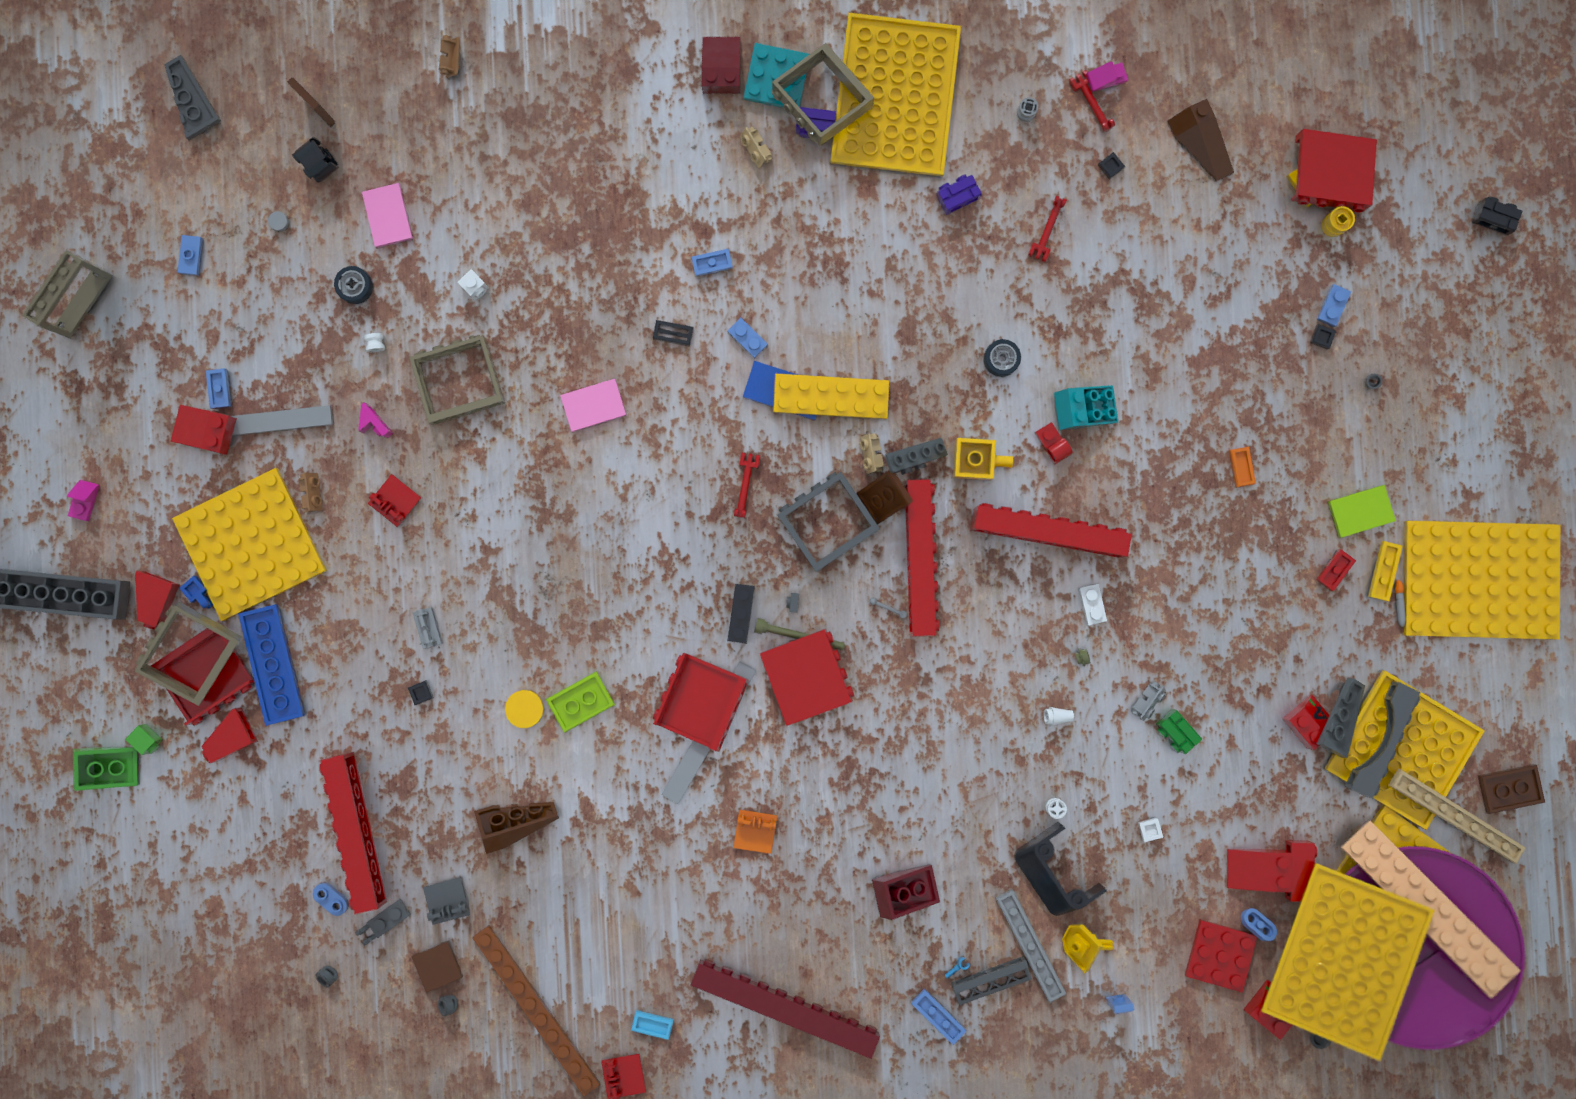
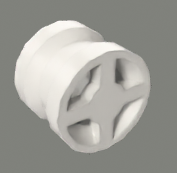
[364,333,385,352]
[1045,798,1067,819]

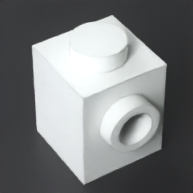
[458,269,489,300]

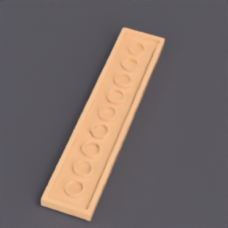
[1341,821,1520,998]

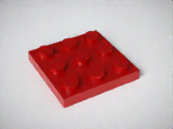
[1185,919,1257,993]

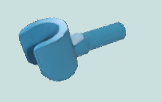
[945,957,970,979]

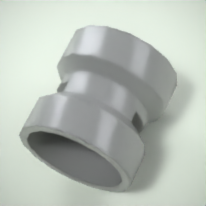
[1017,97,1038,122]

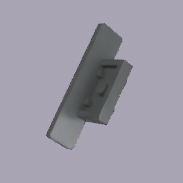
[885,438,948,475]

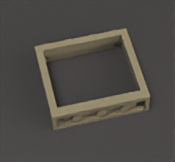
[772,43,874,146]
[22,250,113,338]
[409,334,506,425]
[135,602,242,706]

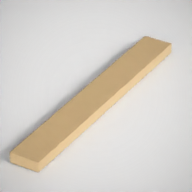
[1389,769,1526,864]

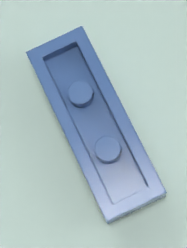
[911,988,967,1045]

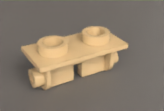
[740,127,772,168]
[860,433,884,474]

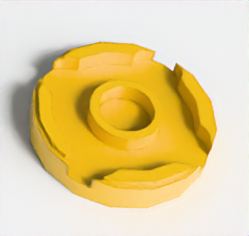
[505,690,544,728]

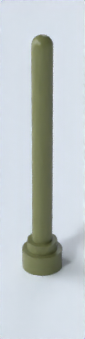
[754,618,845,650]

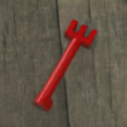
[1069,70,1115,132]
[1028,195,1067,262]
[734,452,760,518]

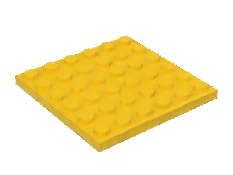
[172,468,327,621]
[1324,670,1485,830]

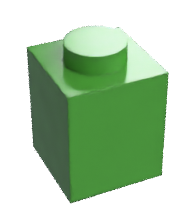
[125,724,163,755]

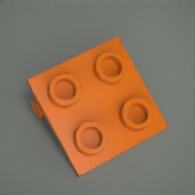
[733,809,777,854]

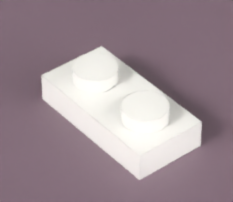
[1079,584,1107,625]

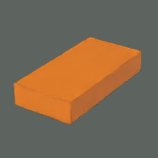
[1229,447,1256,488]

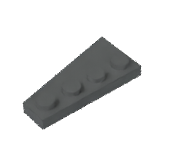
[164,55,221,140]
[1317,678,1365,758]

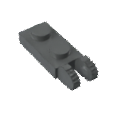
[355,899,411,946]

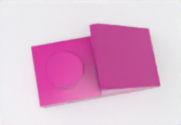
[1086,61,1128,92]
[358,402,393,438]
[67,480,100,521]

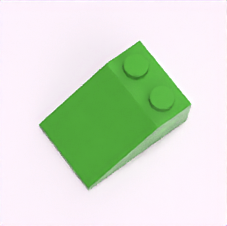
[72,747,138,791]

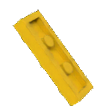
[1368,541,1403,602]

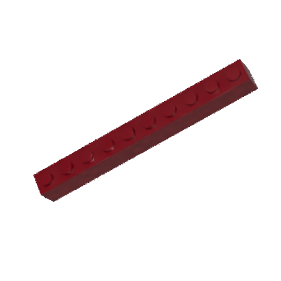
[690,959,880,1059]

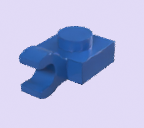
[179,575,213,609]

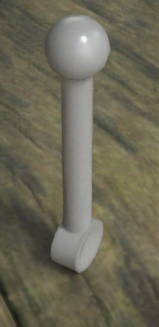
[870,598,907,618]

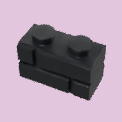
[1472,197,1523,235]

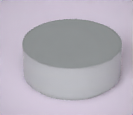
[268,211,289,232]

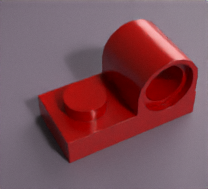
[1035,422,1073,465]

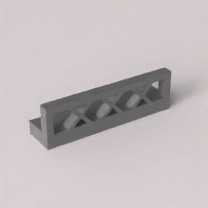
[951,956,1032,1006]

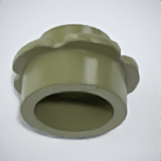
[1076,648,1091,667]

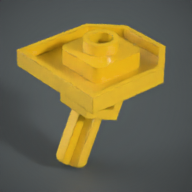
[1062,924,1113,973]

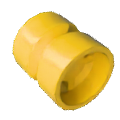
[1321,206,1355,237]

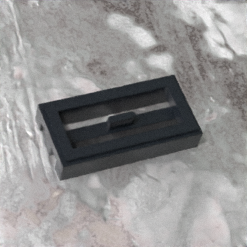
[653,320,694,346]

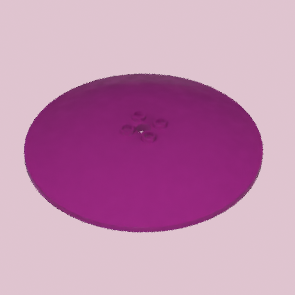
[1345,846,1525,1050]

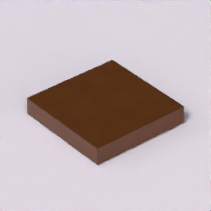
[412,941,463,993]

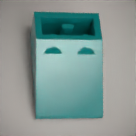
[1054,385,1119,430]

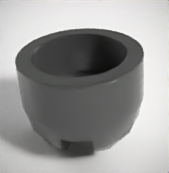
[1365,373,1382,389]

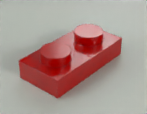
[1316,549,1356,591]

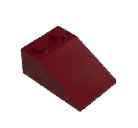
[701,37,740,94]
[872,865,940,920]

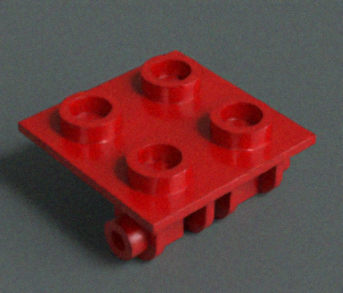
[367,474,421,527]
[601,1053,646,1099]

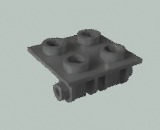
[423,877,470,925]

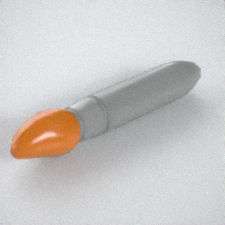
[1395,580,1406,627]

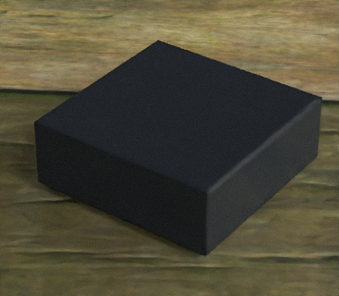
[1098,152,1125,180]
[1310,324,1336,350]
[408,680,434,705]

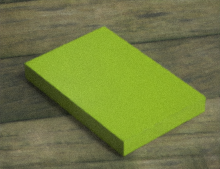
[1328,485,1396,538]
[546,671,615,733]

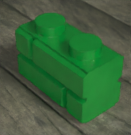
[1156,709,1202,754]

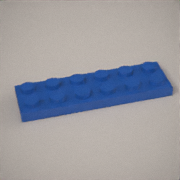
[238,604,305,726]

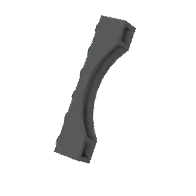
[1345,682,1421,799]

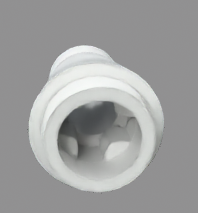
[1044,707,1074,726]

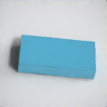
[631,1010,674,1040]

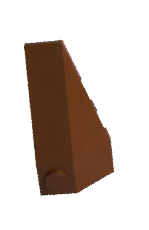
[1167,99,1234,181]
[474,802,559,854]

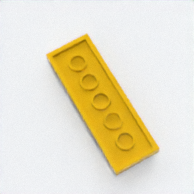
[773,374,889,419]

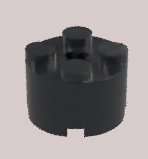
[292,137,339,183]

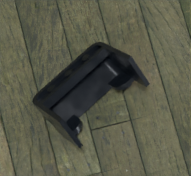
[1014,822,1107,916]

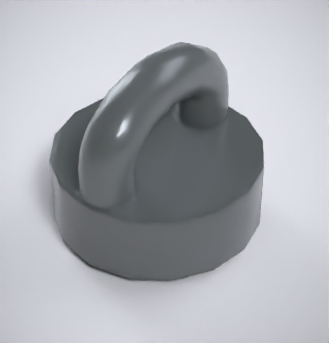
[315,966,338,988]
[438,995,458,1016]
[1310,1032,1331,1049]

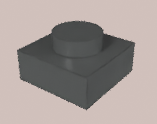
[786,593,799,613]

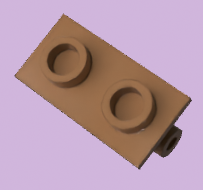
[439,35,461,78]
[299,472,322,513]

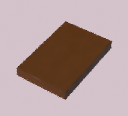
[287,77,335,127]
[856,470,913,525]
[1478,764,1545,814]

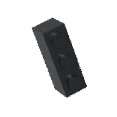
[727,584,755,644]

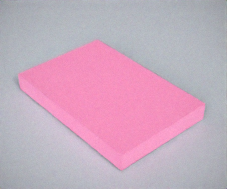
[362,183,413,248]
[560,379,627,432]

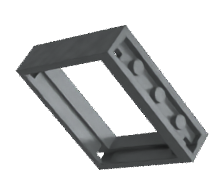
[777,471,880,572]

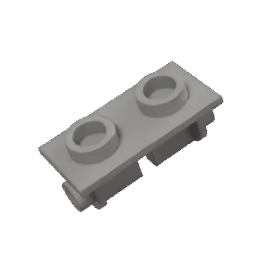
[413,607,442,649]
[1132,681,1166,721]

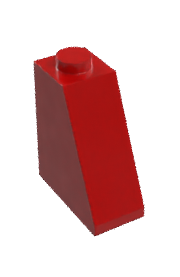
[135,570,180,630]
[201,707,258,764]

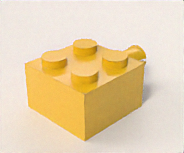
[953,438,1013,481]

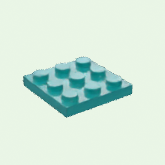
[743,43,810,108]

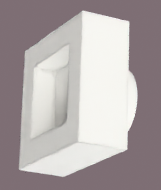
[1138,818,1163,842]

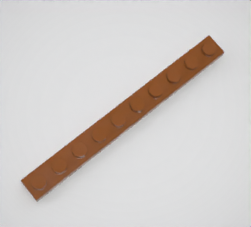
[472,925,600,1096]

